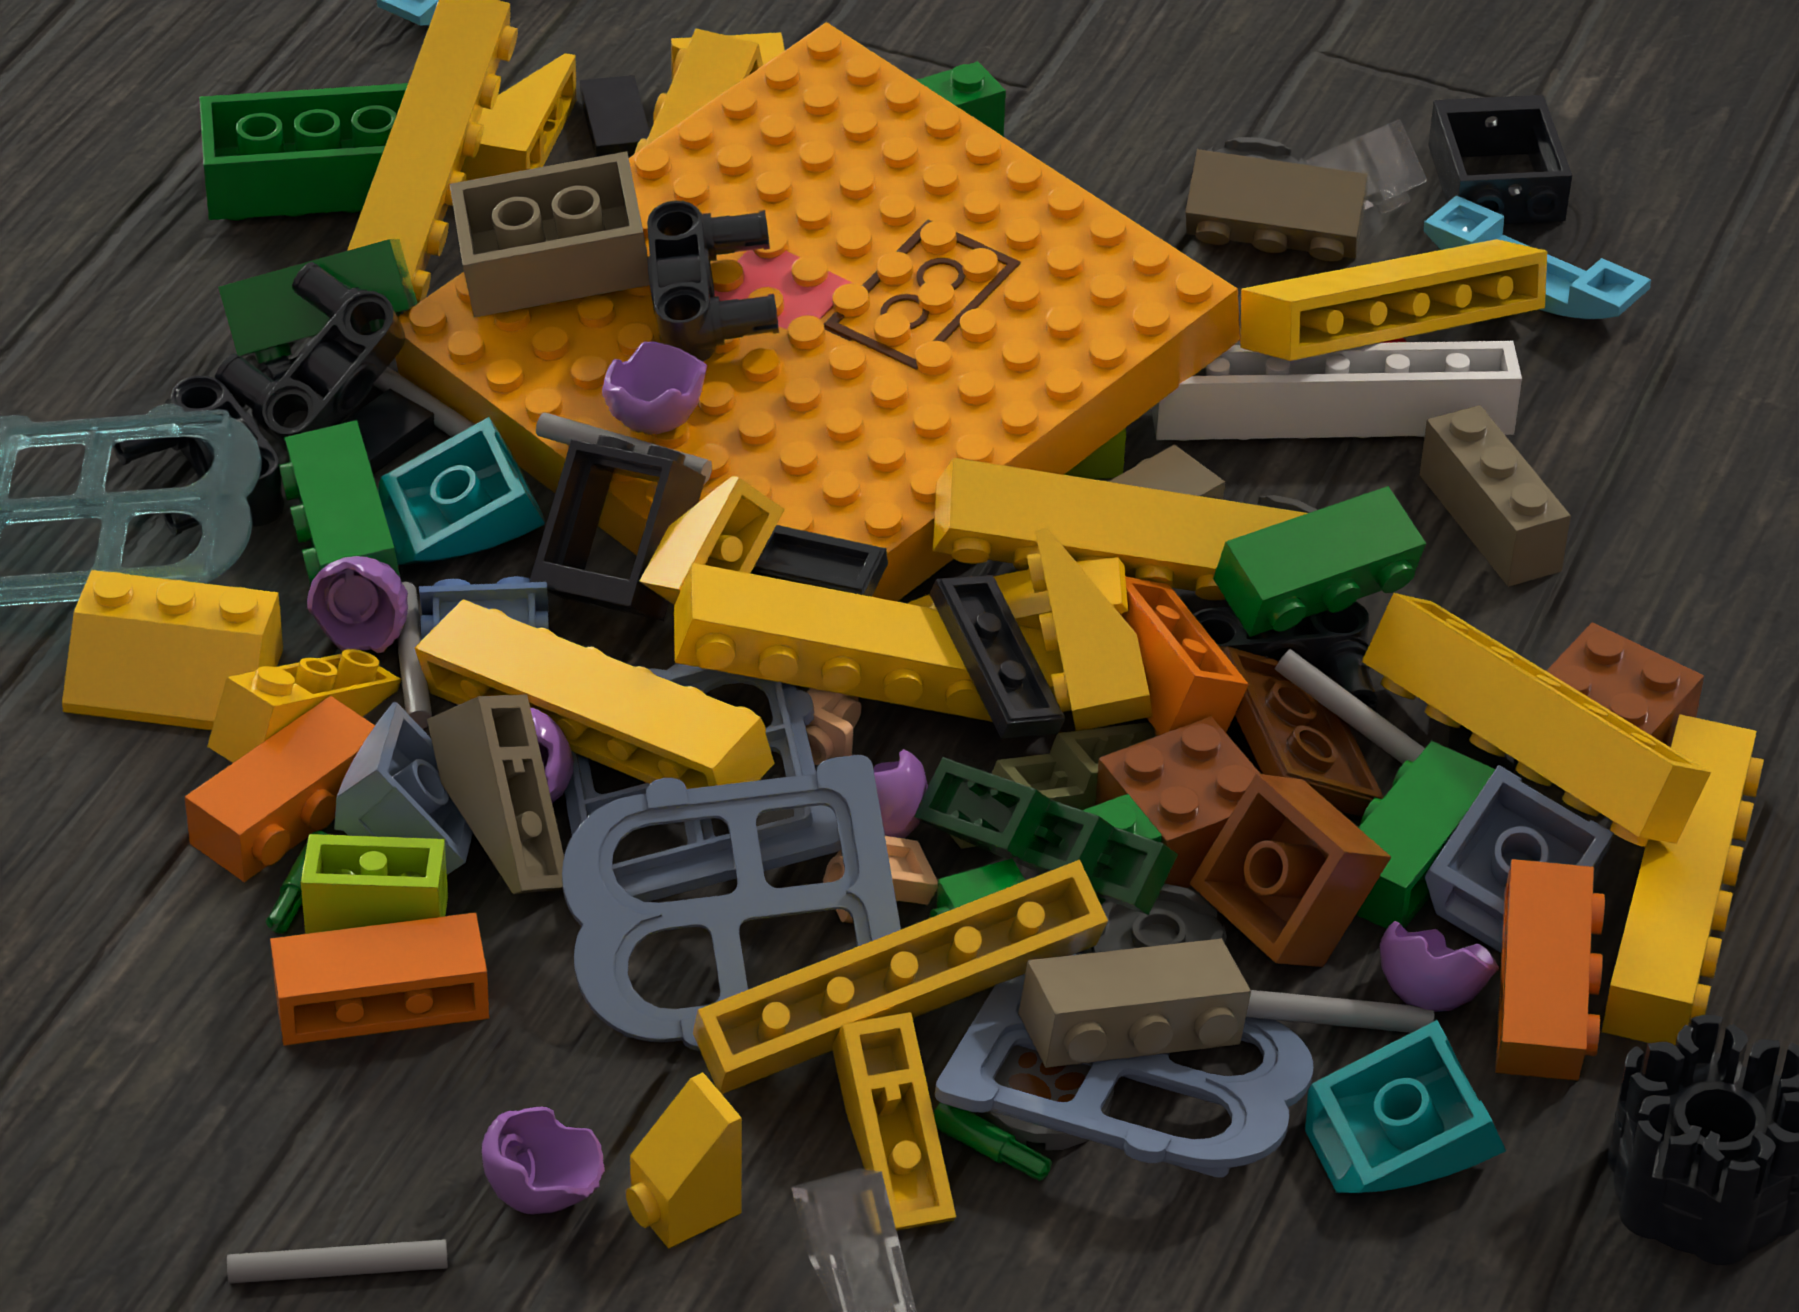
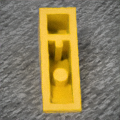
[462,53,577,181]
[832,1012,956,1233]

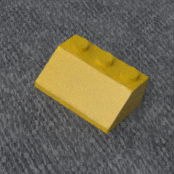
[62,570,283,730]

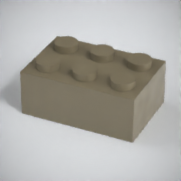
[450,151,650,318]

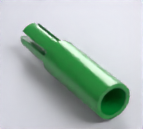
[266,831,329,934]
[933,1102,1052,1181]

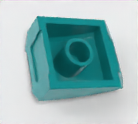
[378,417,547,565]
[1305,1020,1506,1193]

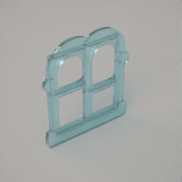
[0,404,262,608]

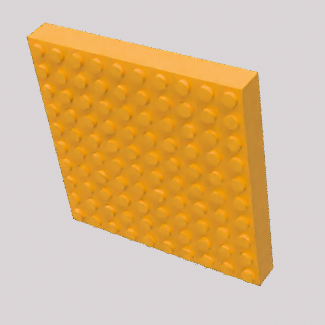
[395,22,1240,602]

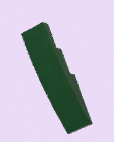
[914,757,1178,915]

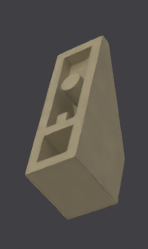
[427,694,564,894]

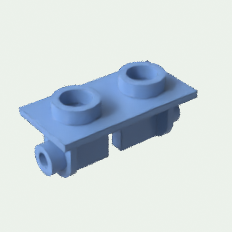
[419,576,549,639]

